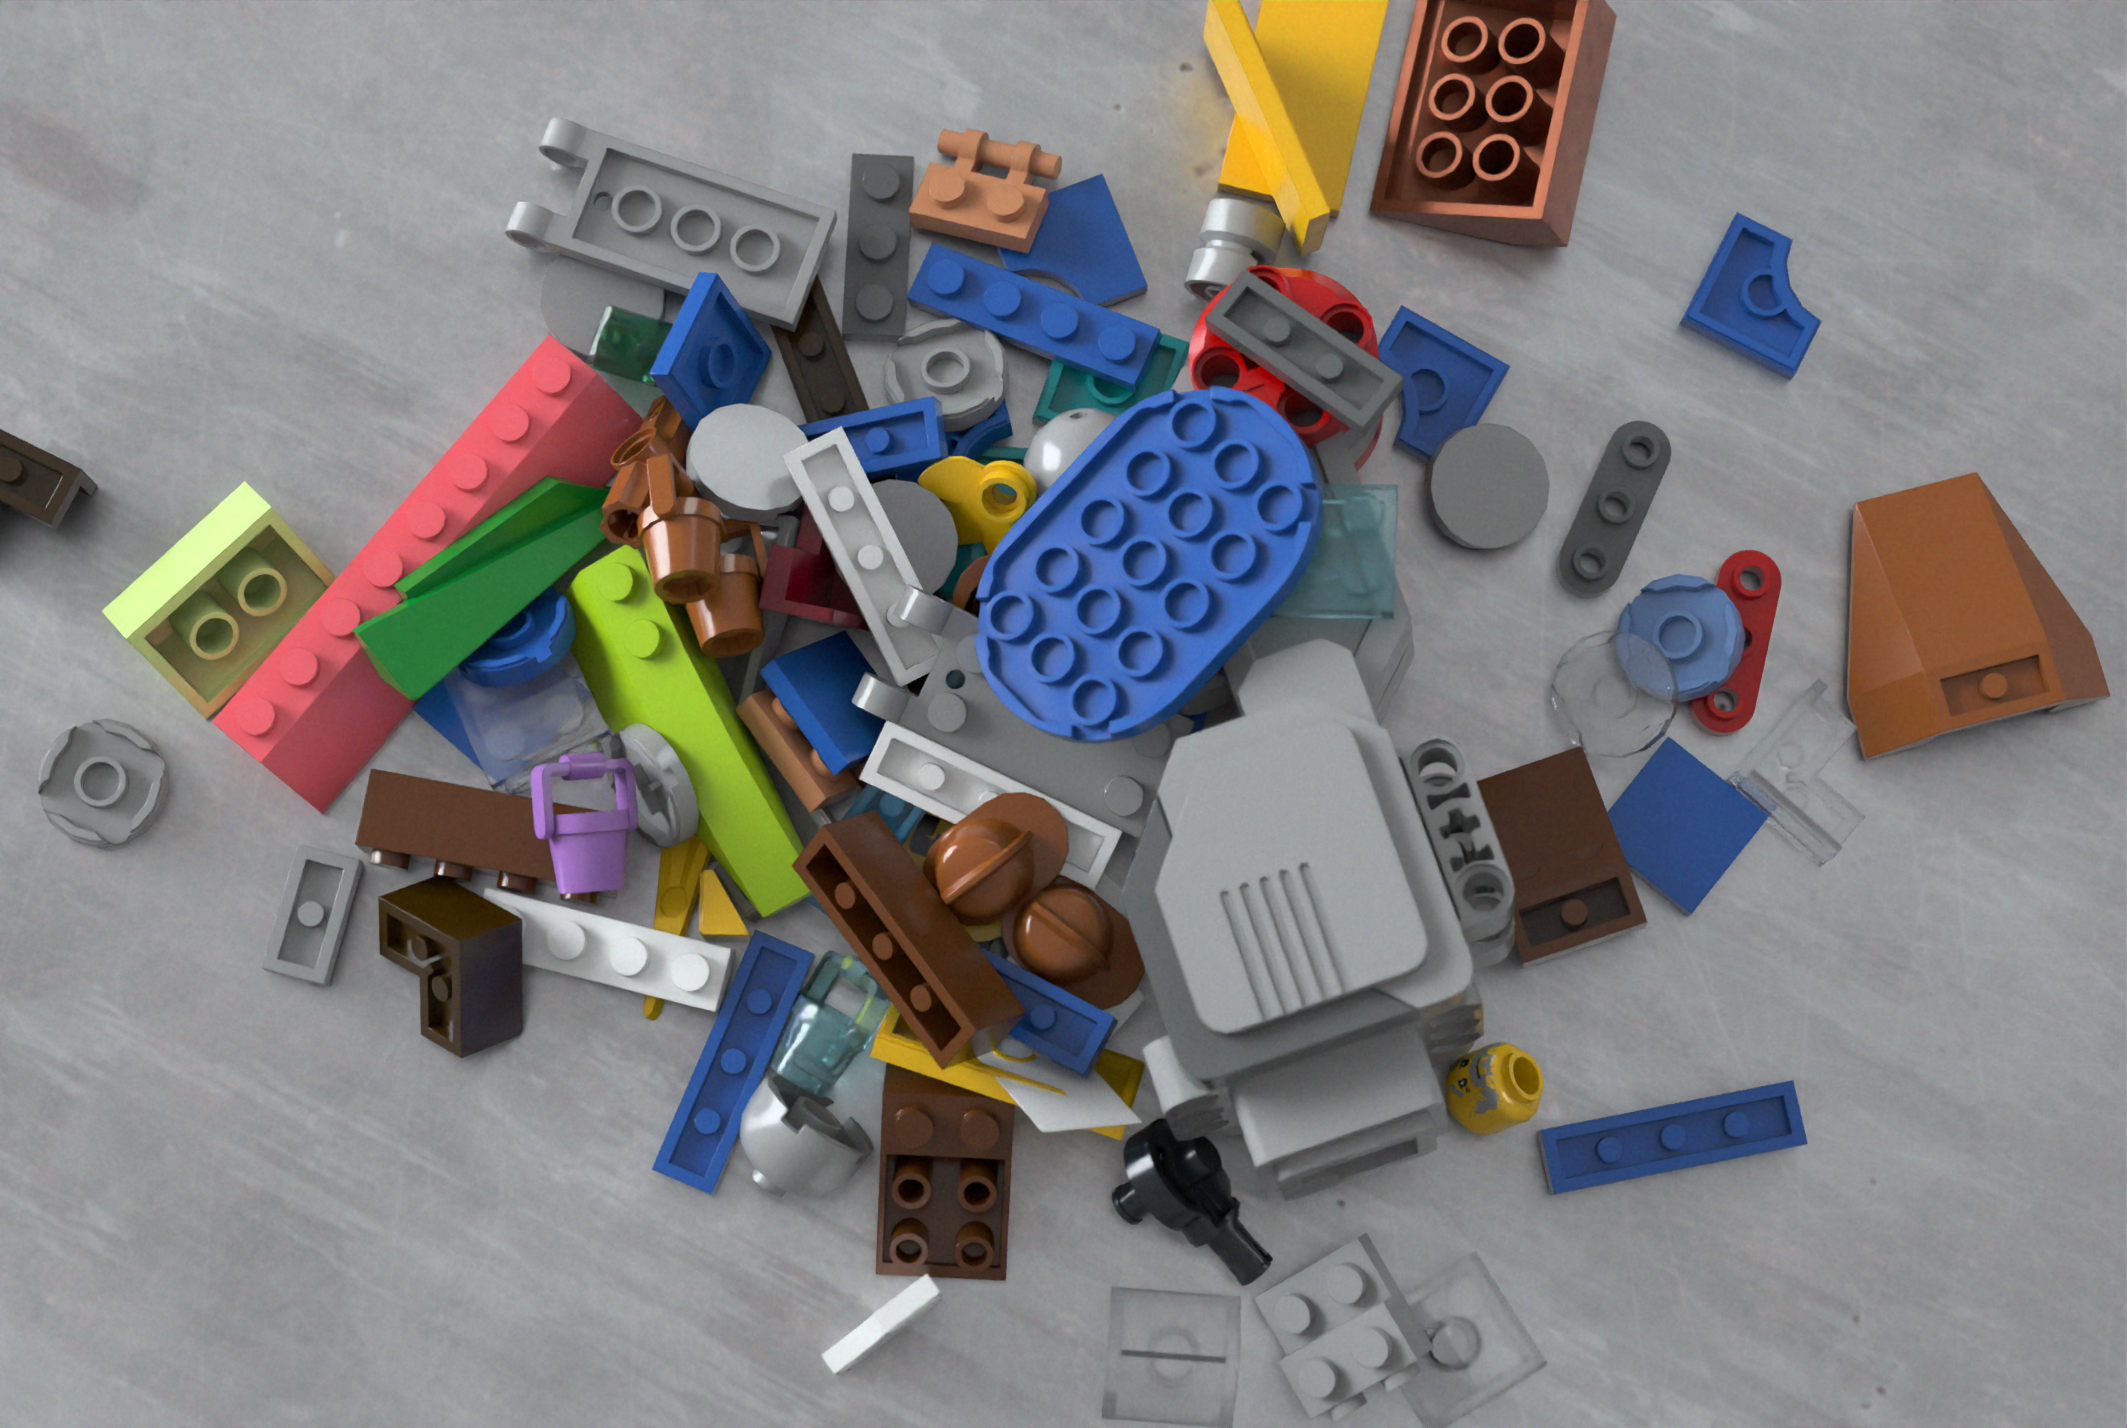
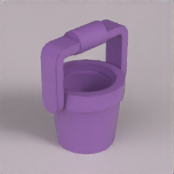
[530,752,638,894]

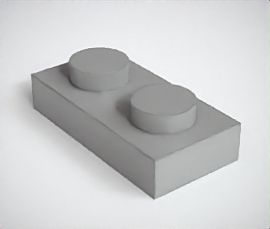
[261,844,364,987]

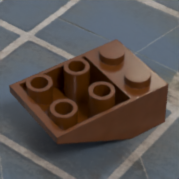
[1476,746,1647,969]
[876,1063,1014,1281]

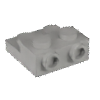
[1253,1233,1434,1422]

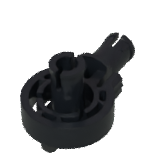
[1112,1118,1273,1286]

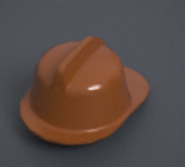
[923,792,1069,926]
[1001,875,1145,1010]

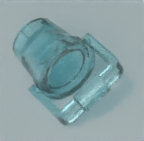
[770,950,892,1098]

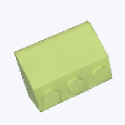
[102,481,336,720]

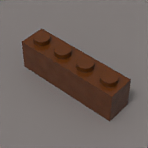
[355,768,630,906]
[792,810,1027,1070]

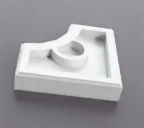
[821,1274,942,1375]

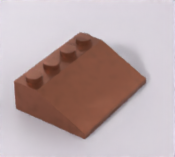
[1370,0,1617,247]

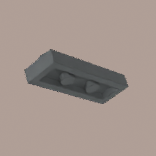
[842,153,915,343]
[1205,269,1404,437]

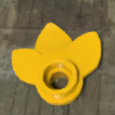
[918,456,1038,555]

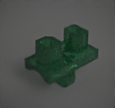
[586,304,673,388]

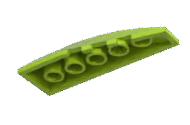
[564,544,812,918]

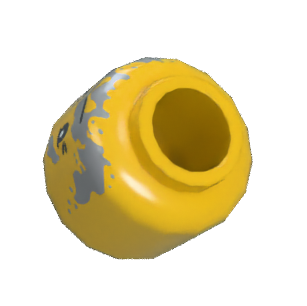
[1445,1042,1544,1136]

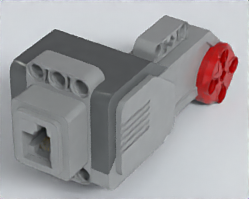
[1121,265,1515,1201]

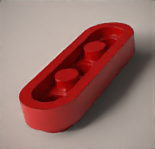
[1688,550,1782,737]

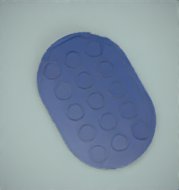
[974,386,1323,744]

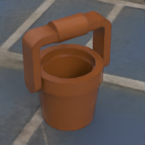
[637,452,724,604]
[670,517,768,658]

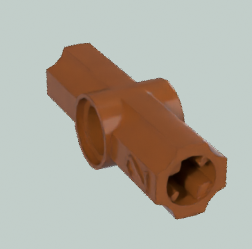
[599,395,694,549]

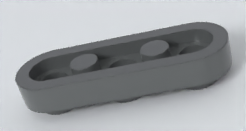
[1555,421,1671,599]

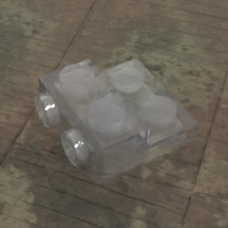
[443,647,612,795]

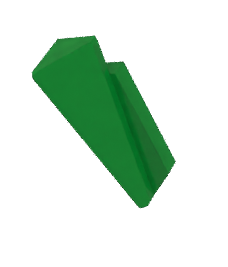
[353,475,612,701]

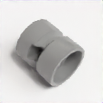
[1184,199,1286,303]

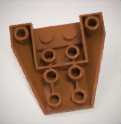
[1847,472,2110,760]

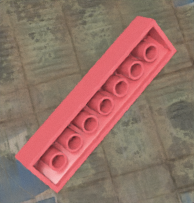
[212,334,644,815]

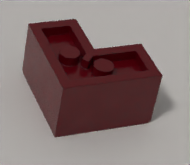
[758,503,871,633]

